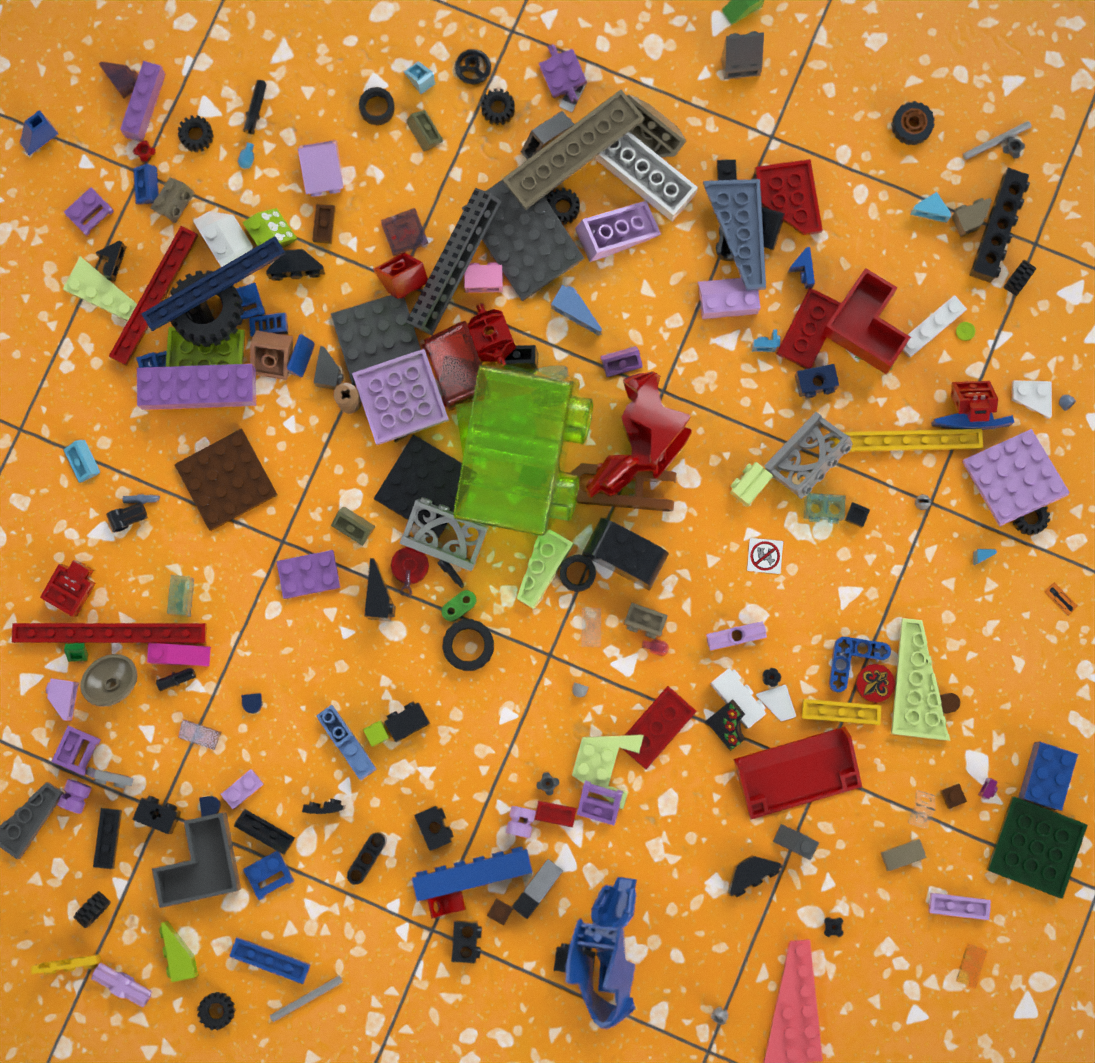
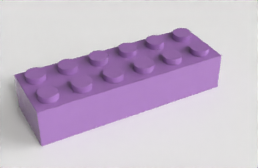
[137,364,256,410]

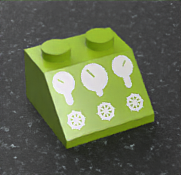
[242,208,297,248]

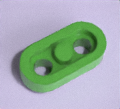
[442,590,476,622]

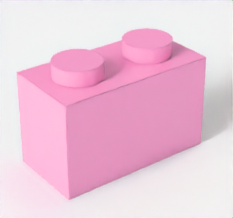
[464,262,503,293]

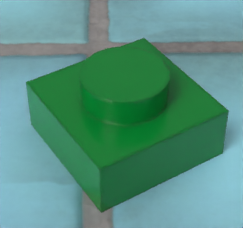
[64,643,88,662]

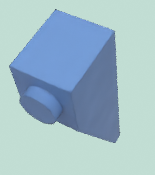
[551,285,602,336]

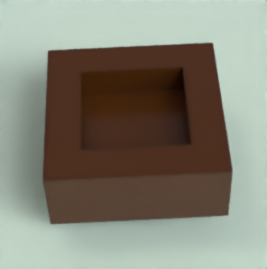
[940,783,967,809]
[487,898,513,926]

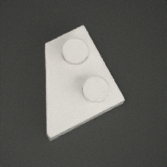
[1012,380,1052,419]

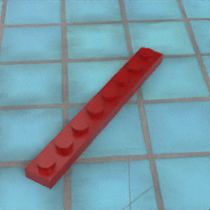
[109,226,199,366]

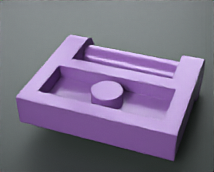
[64,187,114,236]
[51,726,101,776]
[577,780,623,825]

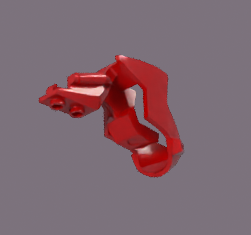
[586,371,692,498]

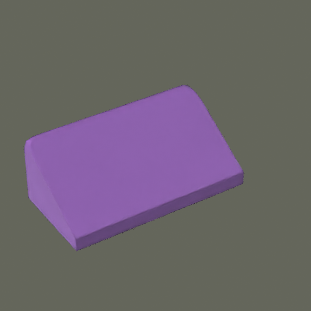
[601,346,643,377]

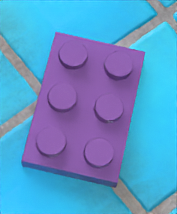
[276,550,341,599]

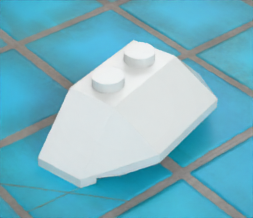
[193,211,253,267]

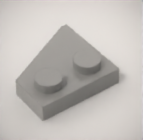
[86,767,134,789]

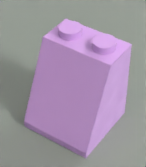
[298,140,344,196]

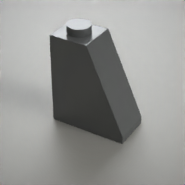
[521,111,574,160]

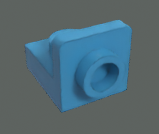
[752,329,780,352]

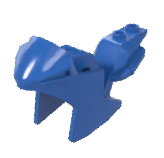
[566,877,637,1029]

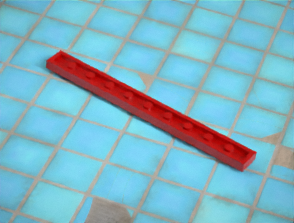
[12,623,207,643]

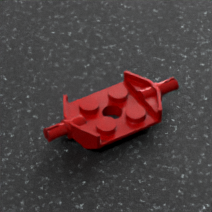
[467,303,516,370]

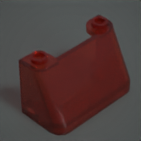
[421,320,491,412]

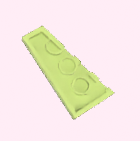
[63,256,137,321]
[517,524,574,609]

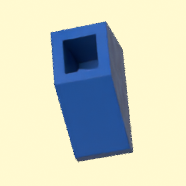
[20,110,59,156]

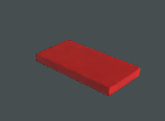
[776,288,841,369]
[622,686,697,770]

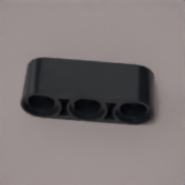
[347,832,387,885]

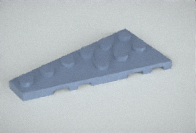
[703,179,766,290]

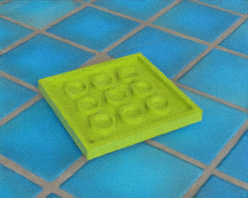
[166,327,245,367]

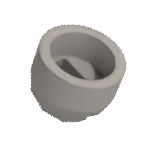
[915,494,931,510]
[572,682,589,698]
[711,1007,728,1025]

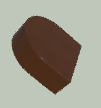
[940,693,960,714]

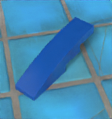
[931,413,1014,430]

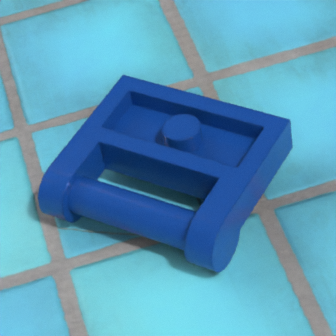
[221,283,266,320]
[243,851,294,901]

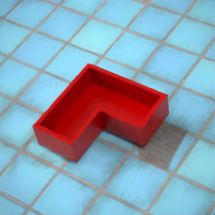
[822,268,911,375]

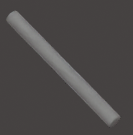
[963,121,1032,160]
[270,975,343,1022]

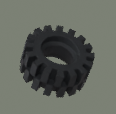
[481,88,515,126]
[178,115,214,152]
[547,188,580,225]
[1004,260,1037,296]
[1013,506,1050,535]
[73,891,111,928]
[197,992,235,1030]

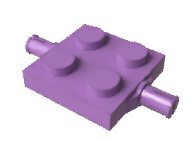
[539,44,587,103]

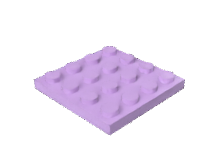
[352,349,449,445]
[962,429,1070,527]

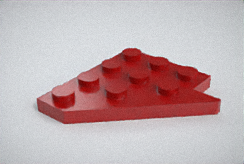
[755,159,823,235]

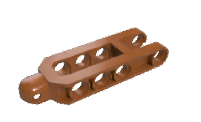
[551,463,677,512]

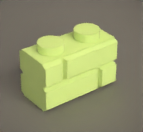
[730,461,773,507]

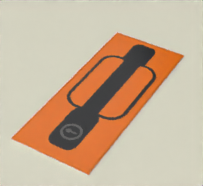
[1044,582,1078,616]

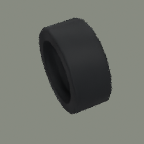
[359,87,395,125]
[560,554,596,592]

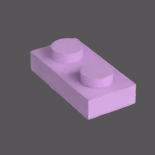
[221,769,264,809]

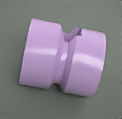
[506,806,536,838]

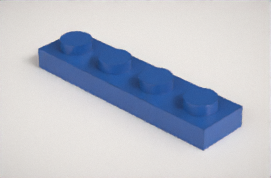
[229,937,311,984]

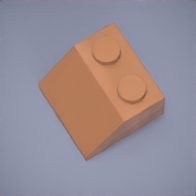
[250,330,293,380]

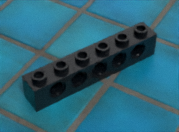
[969,167,1030,283]

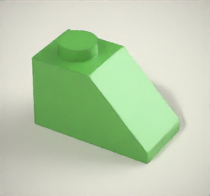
[722,0,764,25]

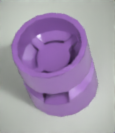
[57,779,92,814]

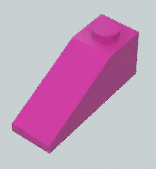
[147,643,211,666]

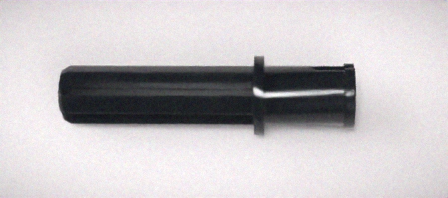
[243,79,267,134]

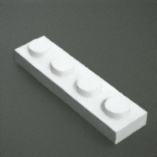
[903,295,967,358]

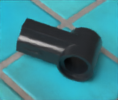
[106,502,148,533]

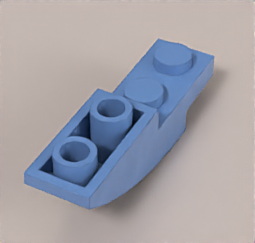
[316,705,377,780]

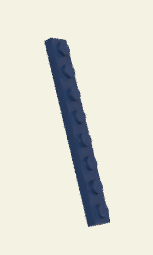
[141,236,286,332]

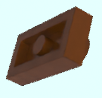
[312,204,336,244]

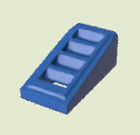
[249,312,289,337]

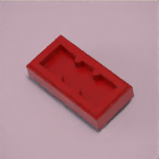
[535,800,577,827]

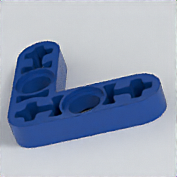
[829,637,891,693]

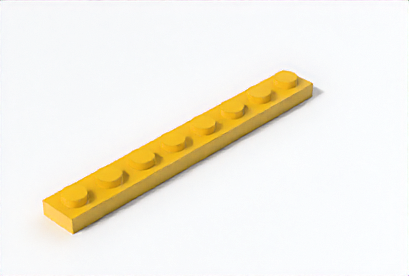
[829,429,983,452]

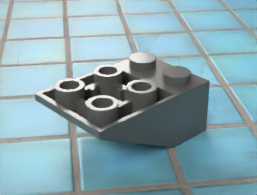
[721,31,764,79]

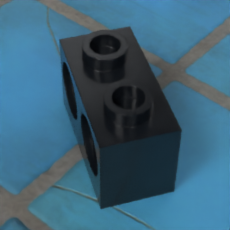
[451,920,482,963]

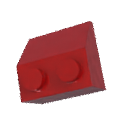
[373,252,428,299]

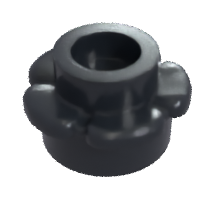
[762,668,781,687]

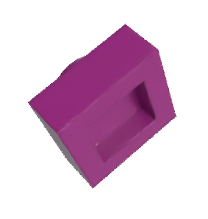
[978,778,998,799]

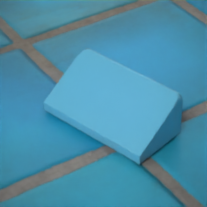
[63,440,100,483]

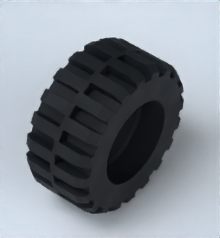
[168,270,244,347]

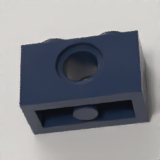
[795,364,839,398]

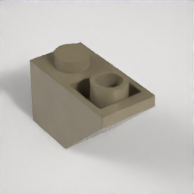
[952,198,992,237]

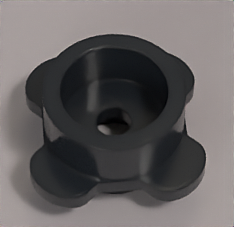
[824,917,844,937]

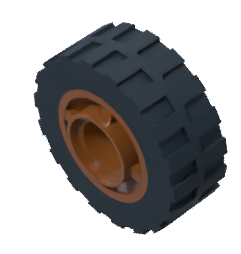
[891,101,935,145]

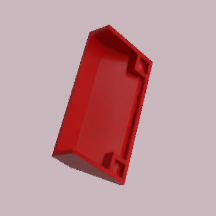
[733,727,862,819]

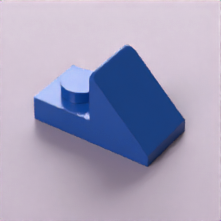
[788,247,815,289]

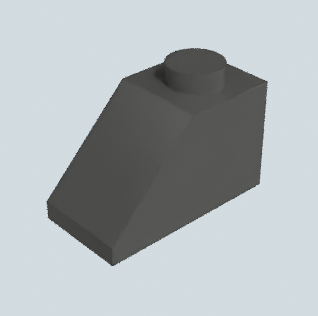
[313,346,344,390]
[772,824,819,860]

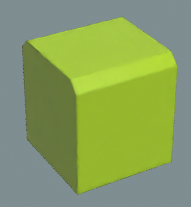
[363,720,390,747]

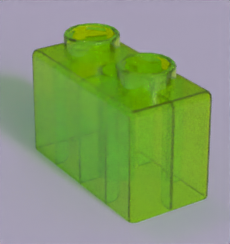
[453,362,593,536]

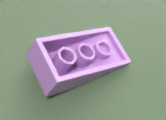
[575,201,661,262]

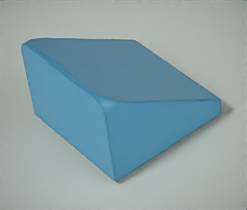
[973,549,997,566]

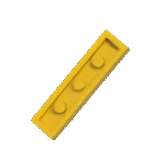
[802,699,882,725]

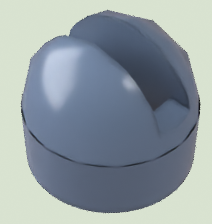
[1059,394,1076,411]

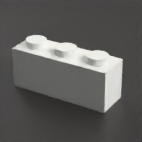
[710,668,767,729]

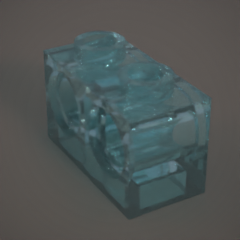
[804,493,846,524]

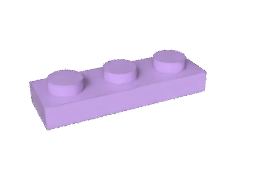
[929,893,991,920]

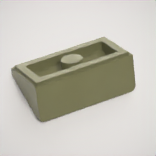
[406,110,444,151]
[331,507,375,546]

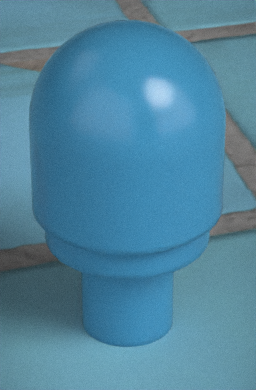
[238,142,255,169]

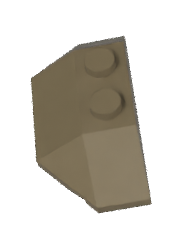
[627,94,687,158]

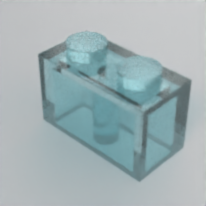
[167,575,194,617]

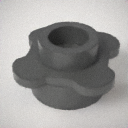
[1003,137,1025,159]
[536,772,559,795]

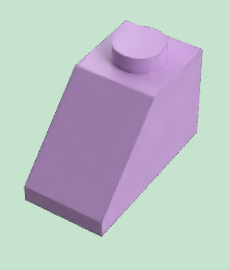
[46,679,79,721]

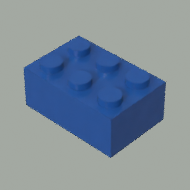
[1018,742,1078,811]

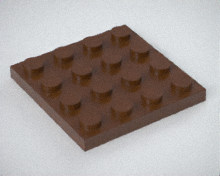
[174,428,278,531]

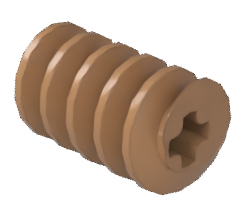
[334,383,361,414]

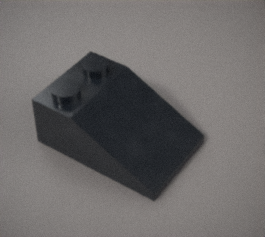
[364,558,396,621]

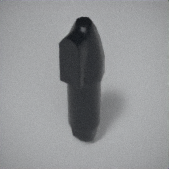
[437,559,464,588]

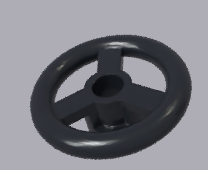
[455,49,491,85]

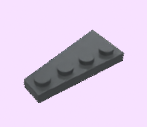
[0,782,64,860]

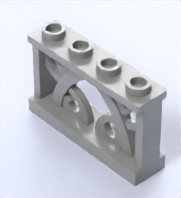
[764,412,853,499]
[399,497,489,571]

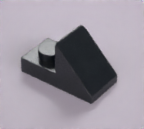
[95,241,127,282]

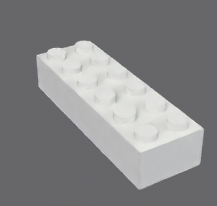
[594,132,698,222]

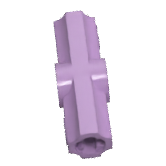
[706,621,767,651]
[91,963,153,1007]

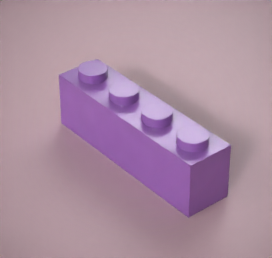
[120,61,166,142]

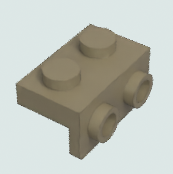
[150,177,195,223]
[624,602,668,639]

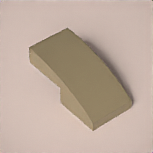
[881,839,927,871]

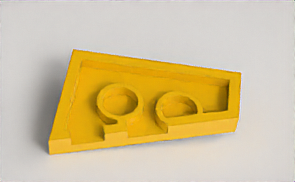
[31,954,101,975]

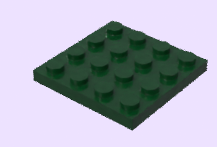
[986,796,1088,899]

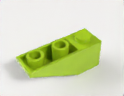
[159,921,199,982]

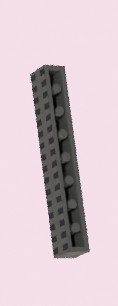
[406,188,502,335]

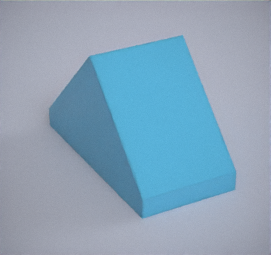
[404,61,435,94]
[910,192,951,223]

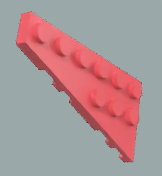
[763,939,823,1063]

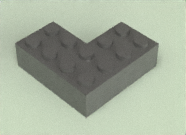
[152,812,241,908]

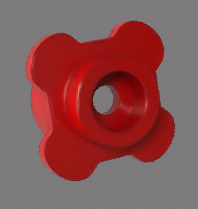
[133,140,156,162]

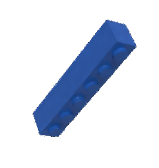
[412,846,533,902]

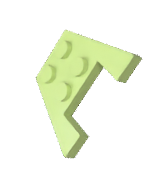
[572,734,644,809]

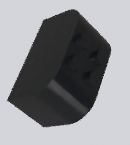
[582,518,669,591]

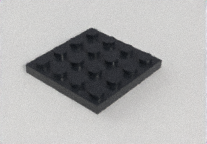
[374,434,478,538]

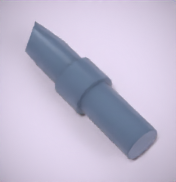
[123,494,160,504]

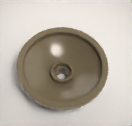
[81,654,138,707]

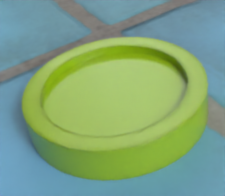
[956,322,975,341]

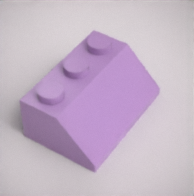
[698,278,760,319]

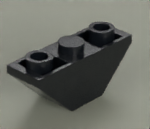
[266,249,325,281]
[728,855,783,898]

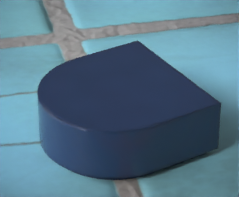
[242,693,263,714]
[199,796,221,817]

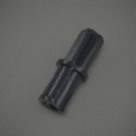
[156,668,196,691]

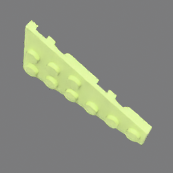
[891,618,951,741]

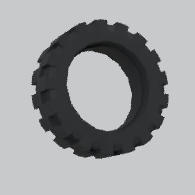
[442,619,494,671]

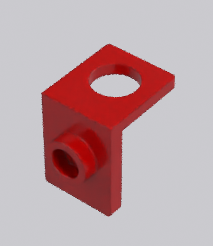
[427,891,466,919]

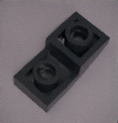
[302,798,346,814]

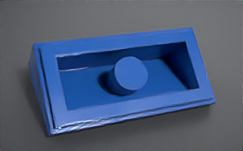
[134,164,159,205]
[287,334,315,377]

